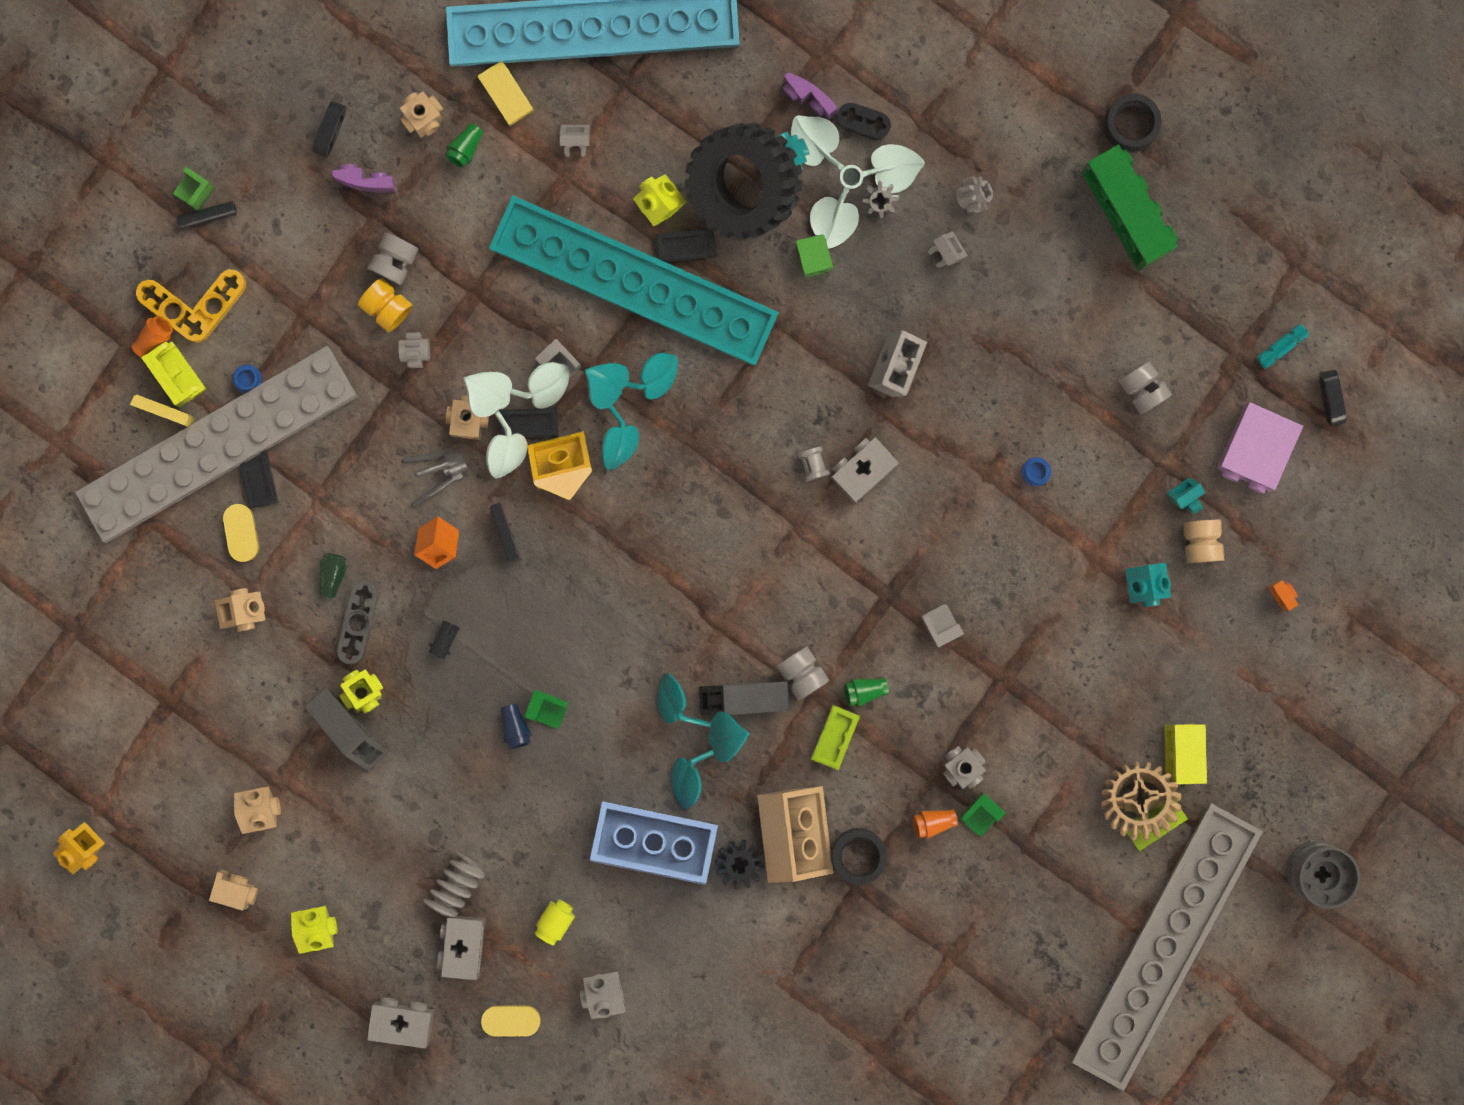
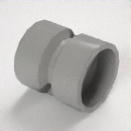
[367,232,419,286]
[1118,361,1173,416]
[776,646,830,701]

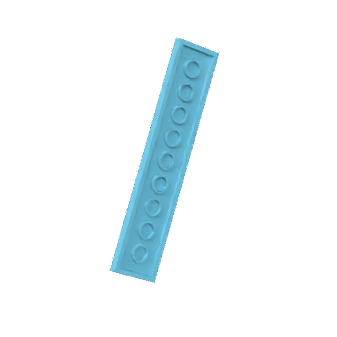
[446,0,740,67]

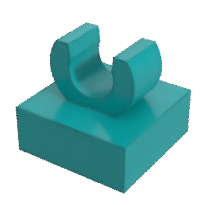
[1166,477,1205,515]

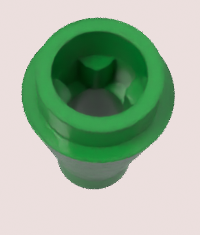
[445,123,484,168]
[844,677,889,707]

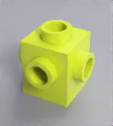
[633,174,686,226]
[339,669,383,714]
[291,906,338,954]

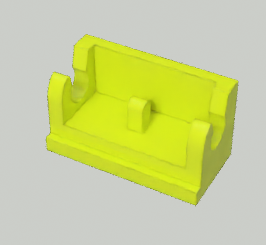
[141,342,207,408]
[1164,724,1207,784]

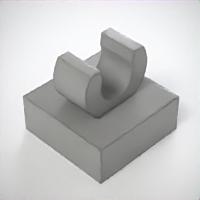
[560,125,590,157]
[928,231,968,268]

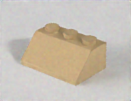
[757,786,833,883]

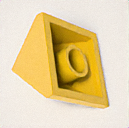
[528,431,592,500]

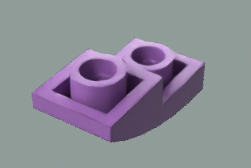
[782,73,838,120]
[332,164,396,193]

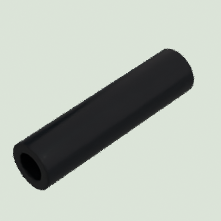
[176,201,237,230]

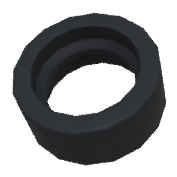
[1104,93,1162,152]
[831,828,887,885]

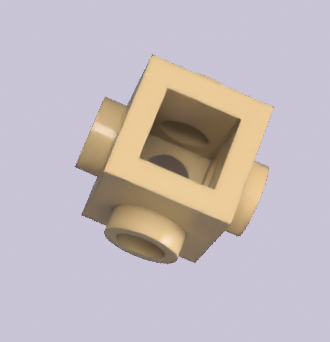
[400,91,444,138]
[446,395,489,440]
[215,588,266,632]
[234,786,281,834]

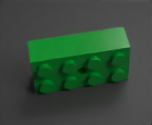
[1080,144,1178,272]

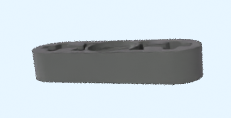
[337,581,379,664]

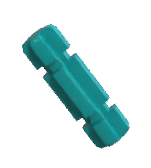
[1256,324,1309,369]

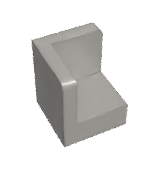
[535,339,581,379]
[920,604,964,648]

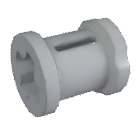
[797,446,830,482]

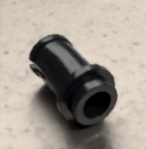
[429,620,460,660]

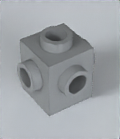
[943,746,986,789]
[580,972,626,1019]

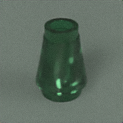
[318,553,348,598]

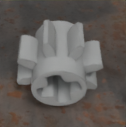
[956,176,993,213]
[863,180,899,218]
[399,332,430,368]

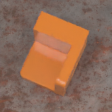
[414,516,459,569]

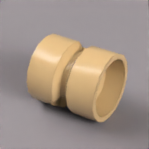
[1183,519,1225,564]

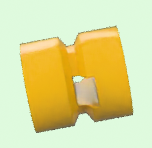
[358,278,414,333]

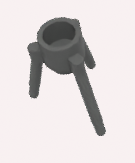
[402,448,468,508]

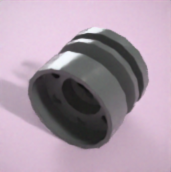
[1286,841,1361,909]

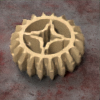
[1101,761,1181,841]

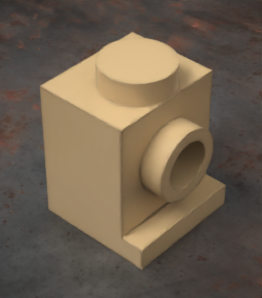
[209,870,258,911]

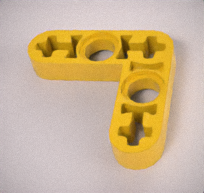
[136,269,246,343]

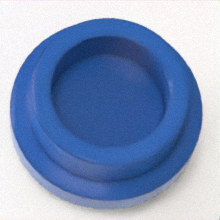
[233,364,262,393]
[1021,457,1051,486]

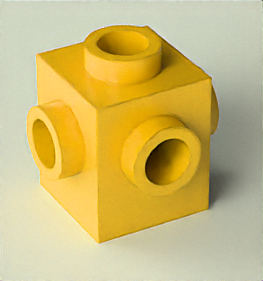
[53,822,105,874]

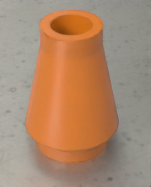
[132,316,173,357]
[912,809,958,840]

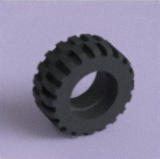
[685,123,803,240]

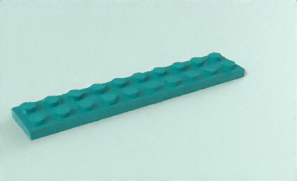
[489,195,779,366]

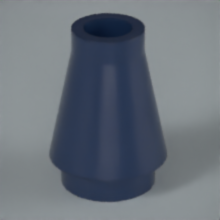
[501,704,532,749]

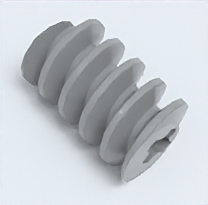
[423,852,485,918]

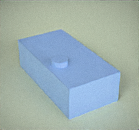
[590,801,718,885]

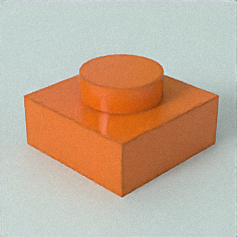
[1267,580,1299,612]

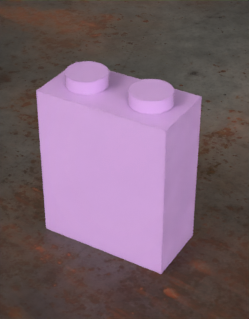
[1216,402,1303,494]

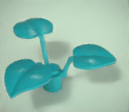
[585,353,678,470]
[657,673,750,810]

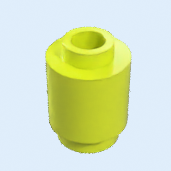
[534,899,575,945]

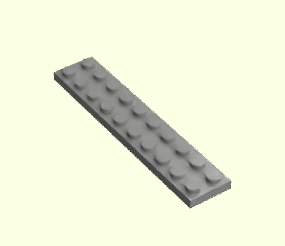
[75,345,358,543]
[1071,803,1263,1091]

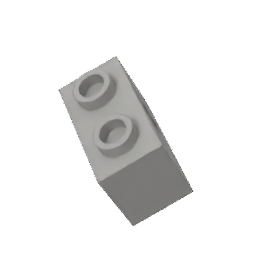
[868,330,927,397]
[831,437,899,504]
[437,916,485,980]
[367,998,434,1049]

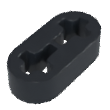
[312,101,347,157]
[837,103,891,140]
[1319,369,1346,426]

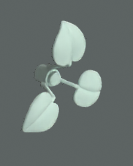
[791,115,925,249]
[464,362,569,479]

